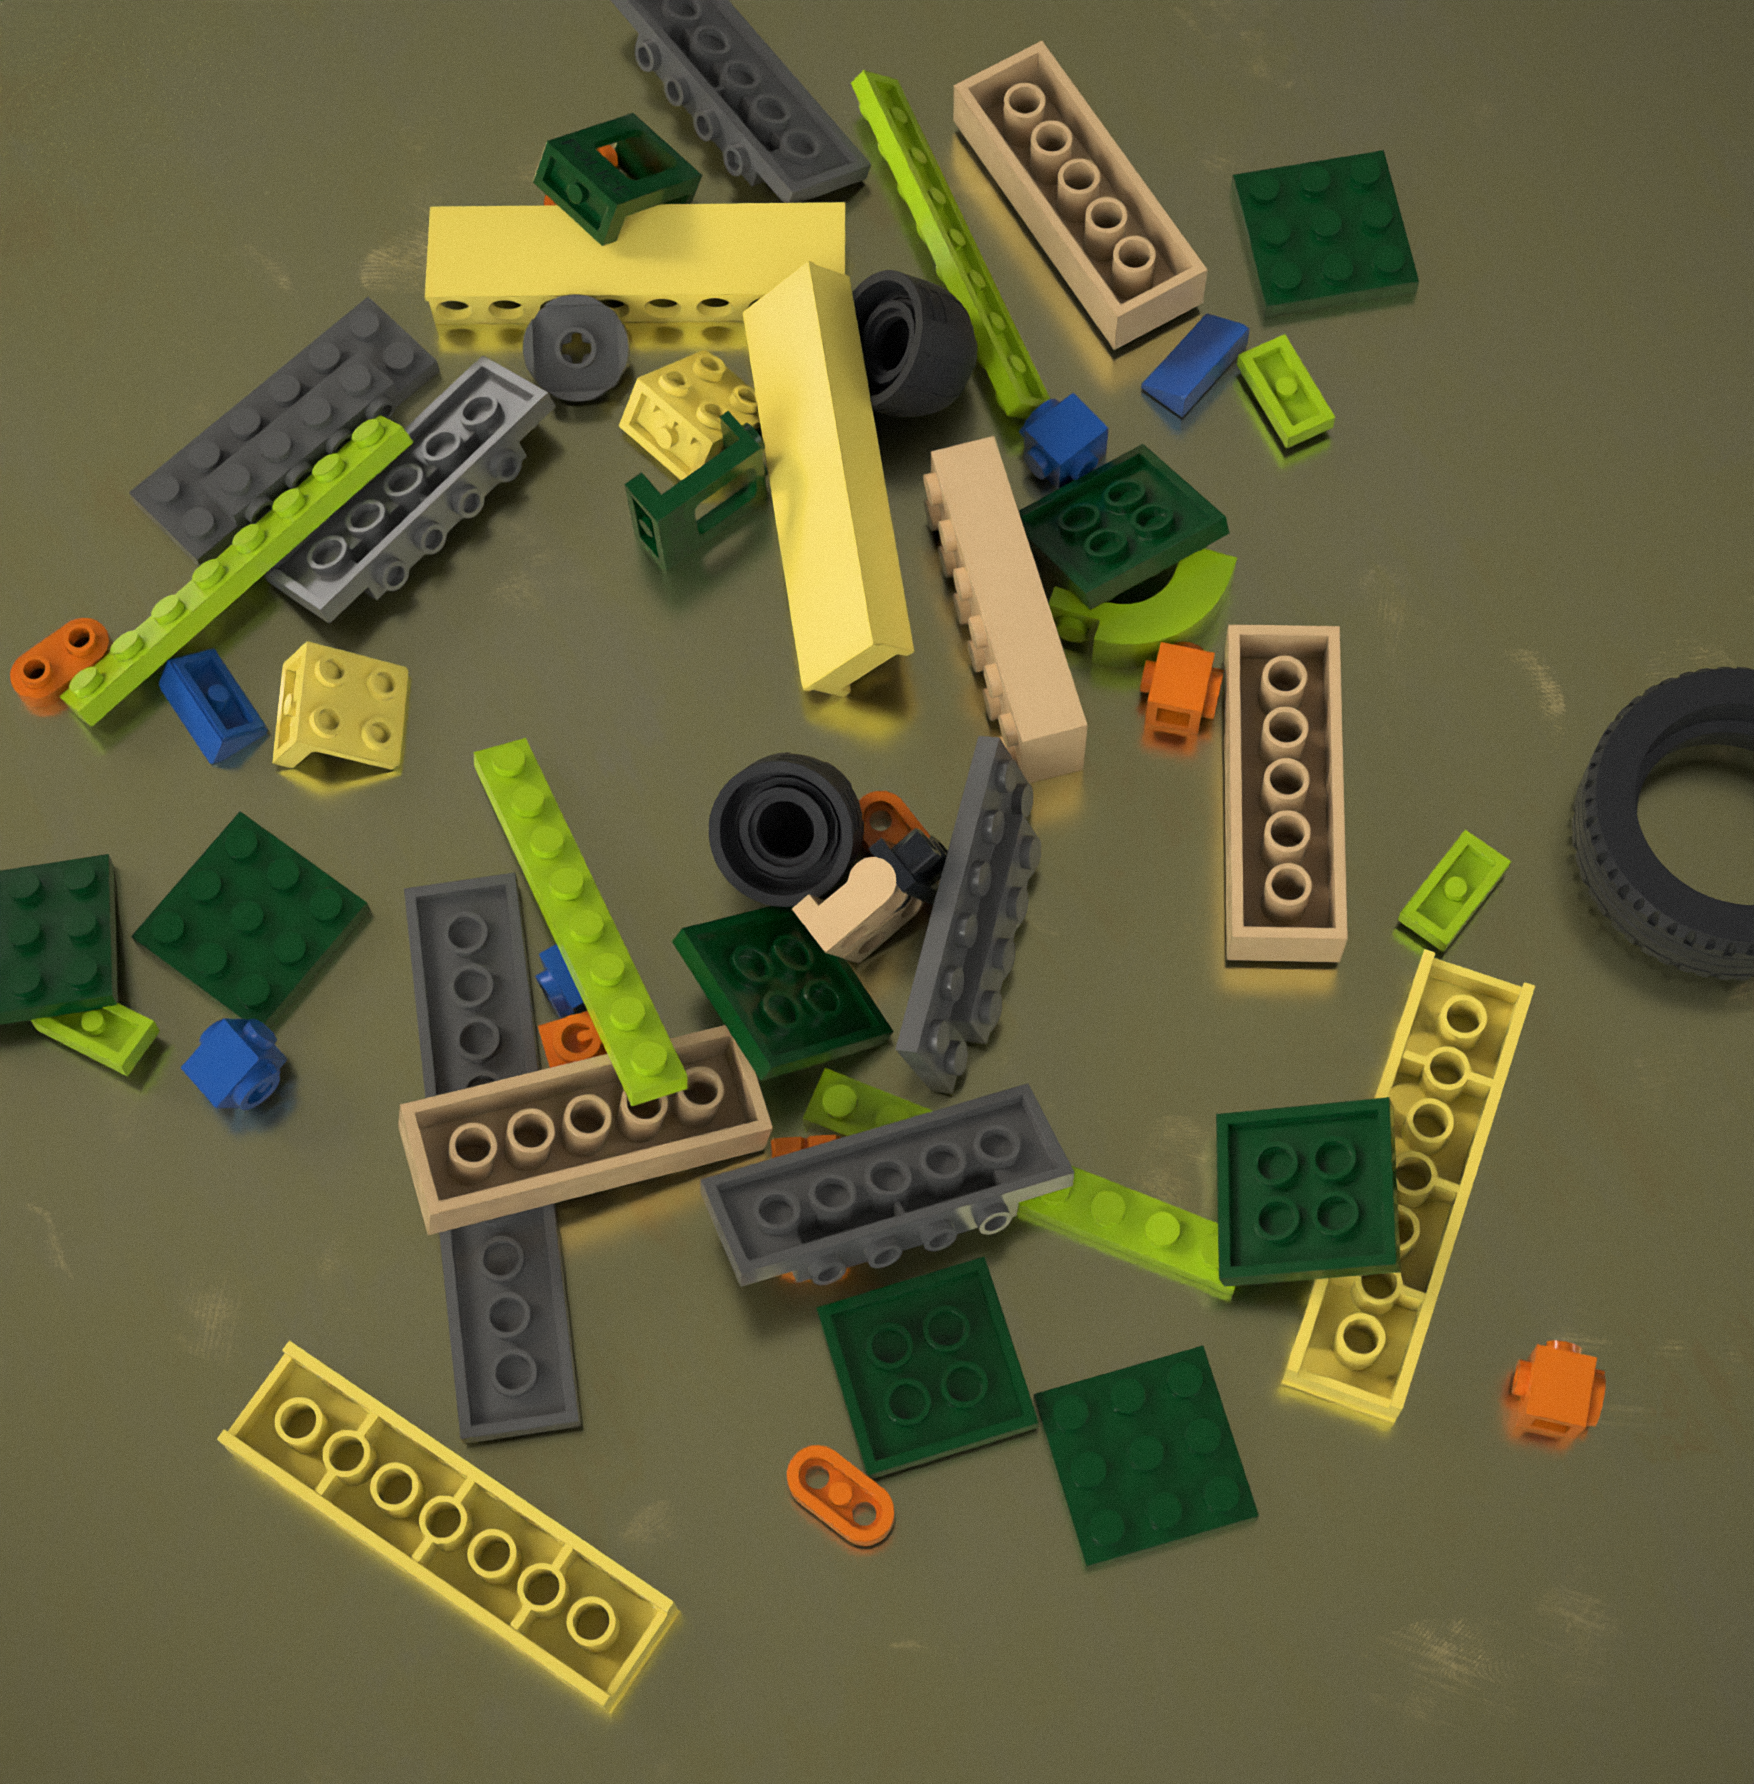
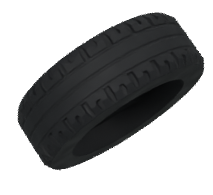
[1572,667,1754,980]

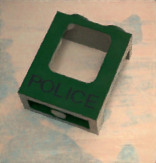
[533,113,702,246]
[624,411,768,571]

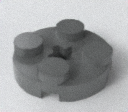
[523,294,630,402]

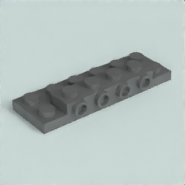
[610,0,872,203]
[129,297,440,567]
[263,355,556,624]
[895,736,1041,1094]
[700,1083,1075,1287]

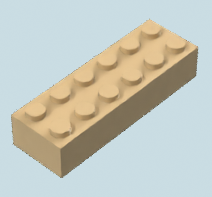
[954,41,1208,350]
[923,436,1088,783]
[1223,625,1348,962]
[398,1025,773,1235]

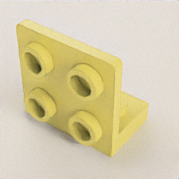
[619,350,761,480]
[272,641,408,770]

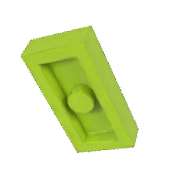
[1237,334,1336,449]
[1398,829,1512,952]
[31,1003,160,1077]

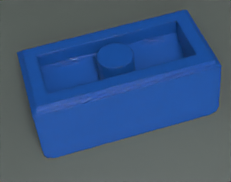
[1141,313,1250,417]
[159,648,268,765]

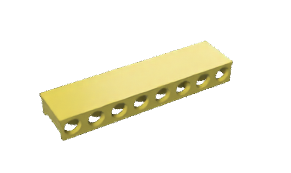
[425,202,845,324]
[743,261,914,697]
[1281,949,1535,1424]
[217,1341,681,1715]

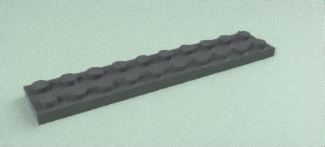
[404,872,581,1444]

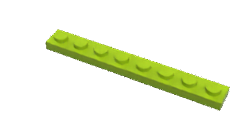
[851,70,1050,419]
[59,414,413,727]
[474,738,687,1106]
[802,1068,1236,1296]

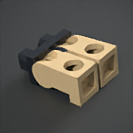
[792,828,948,964]

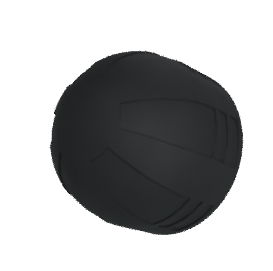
[852,270,978,417]
[709,752,864,907]

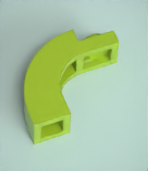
[1048,548,1237,667]

